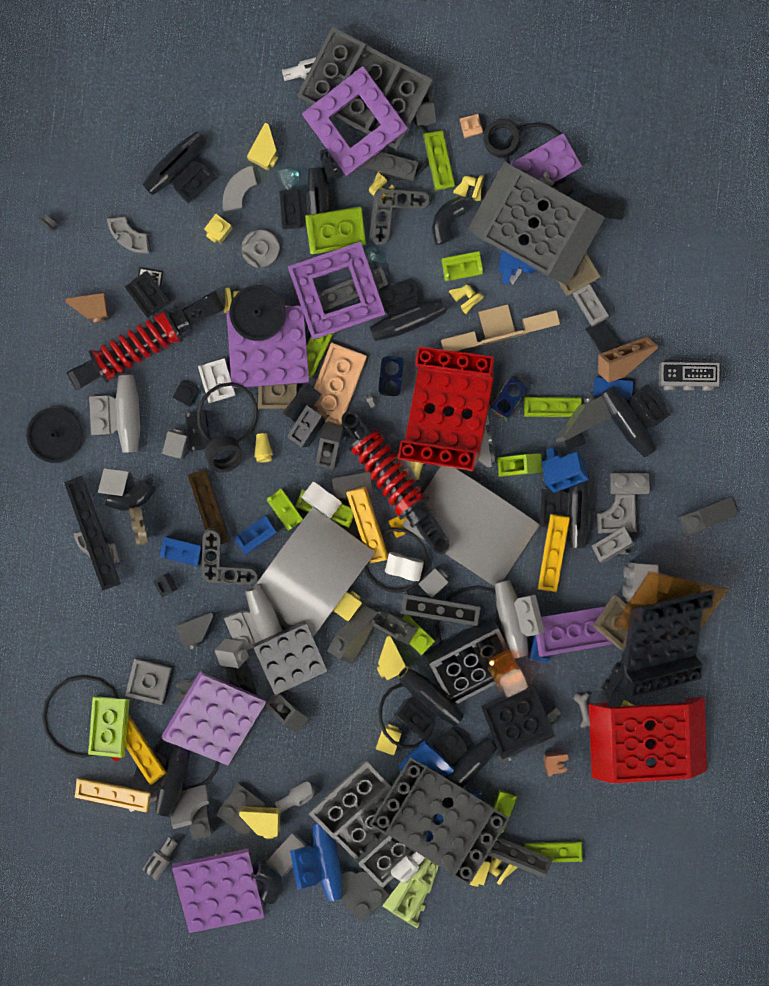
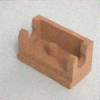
[543,750,568,776]

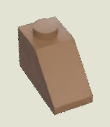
[65,293,109,323]

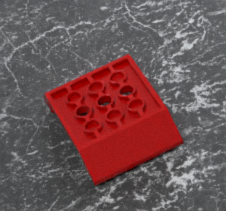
[398,347,494,471]
[589,696,707,783]

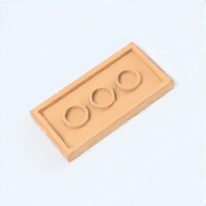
[314,343,367,427]

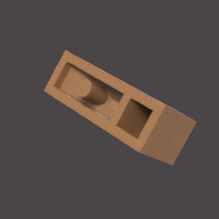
[598,337,658,382]

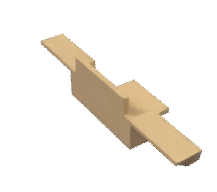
[441,304,560,351]

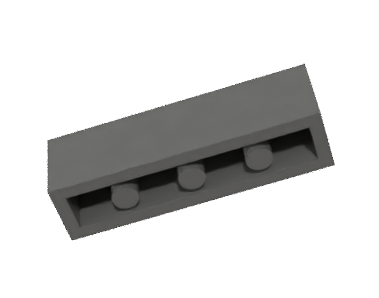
[401,593,480,626]

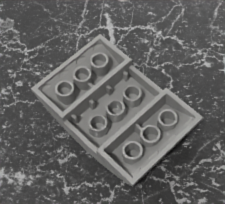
[402,466,540,587]
[246,507,375,637]

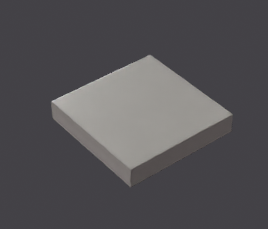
[125,658,172,705]

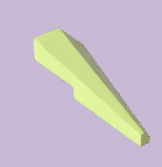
[383,858,439,928]

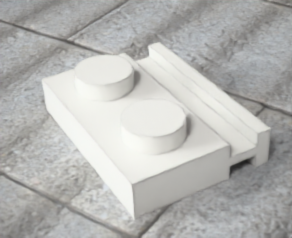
[198,358,236,403]

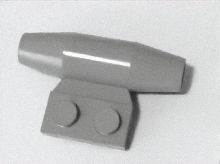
[89,375,141,453]
[495,580,545,659]
[224,585,283,650]

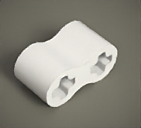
[301,482,342,518]
[385,552,424,581]

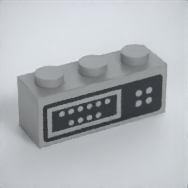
[659,362,719,391]

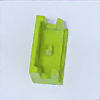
[441,251,483,282]
[267,489,303,531]
[493,789,517,833]

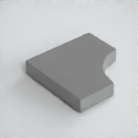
[597,494,636,533]
[171,785,209,829]

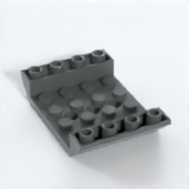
[467,161,605,285]
[369,757,510,886]

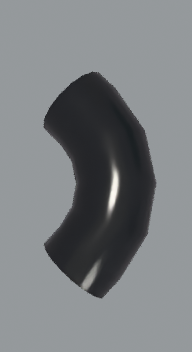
[432,196,465,246]
[105,479,156,511]
[251,860,282,904]

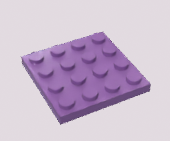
[226,306,309,388]
[162,671,266,765]
[172,848,265,933]

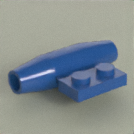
[290,823,343,901]

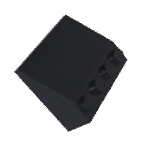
[424,618,520,705]

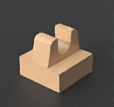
[459,114,483,139]

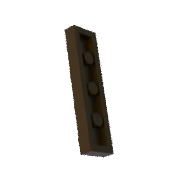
[187,469,230,546]

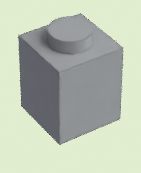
[162,429,188,459]
[418,568,448,598]
[215,639,249,668]

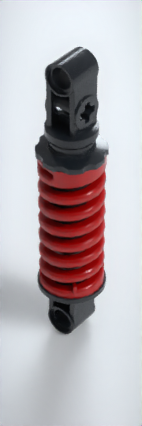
[66,291,225,390]
[342,411,450,555]

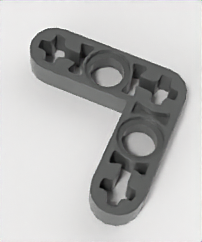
[370,188,429,245]
[202,527,258,585]

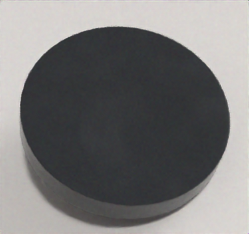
[229,285,286,341]
[26,407,83,463]

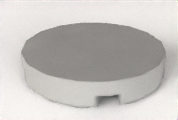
[242,230,280,268]

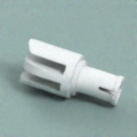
[282,57,316,81]
[391,852,425,883]

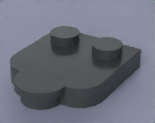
[215,783,266,834]
[341,870,390,922]

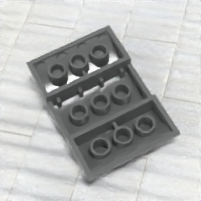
[297,27,433,150]
[308,760,427,888]

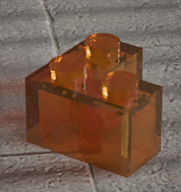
[488,649,528,698]

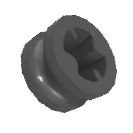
[39,213,58,231]

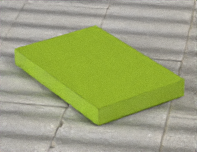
[305,206,366,254]
[88,697,130,758]

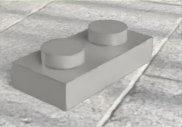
[573,284,609,327]
[610,473,650,494]
[592,527,635,564]

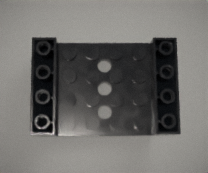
[623,590,715,697]

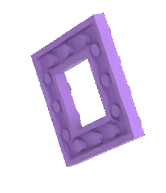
[302,66,409,176]
[288,242,386,340]

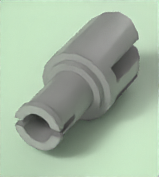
[275,781,318,813]
[142,837,179,881]

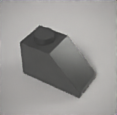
[415,88,436,126]
[315,423,343,470]
[176,612,215,649]
[264,693,309,733]
[189,805,213,840]

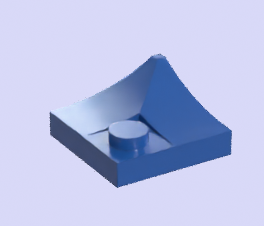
[398,740,454,777]

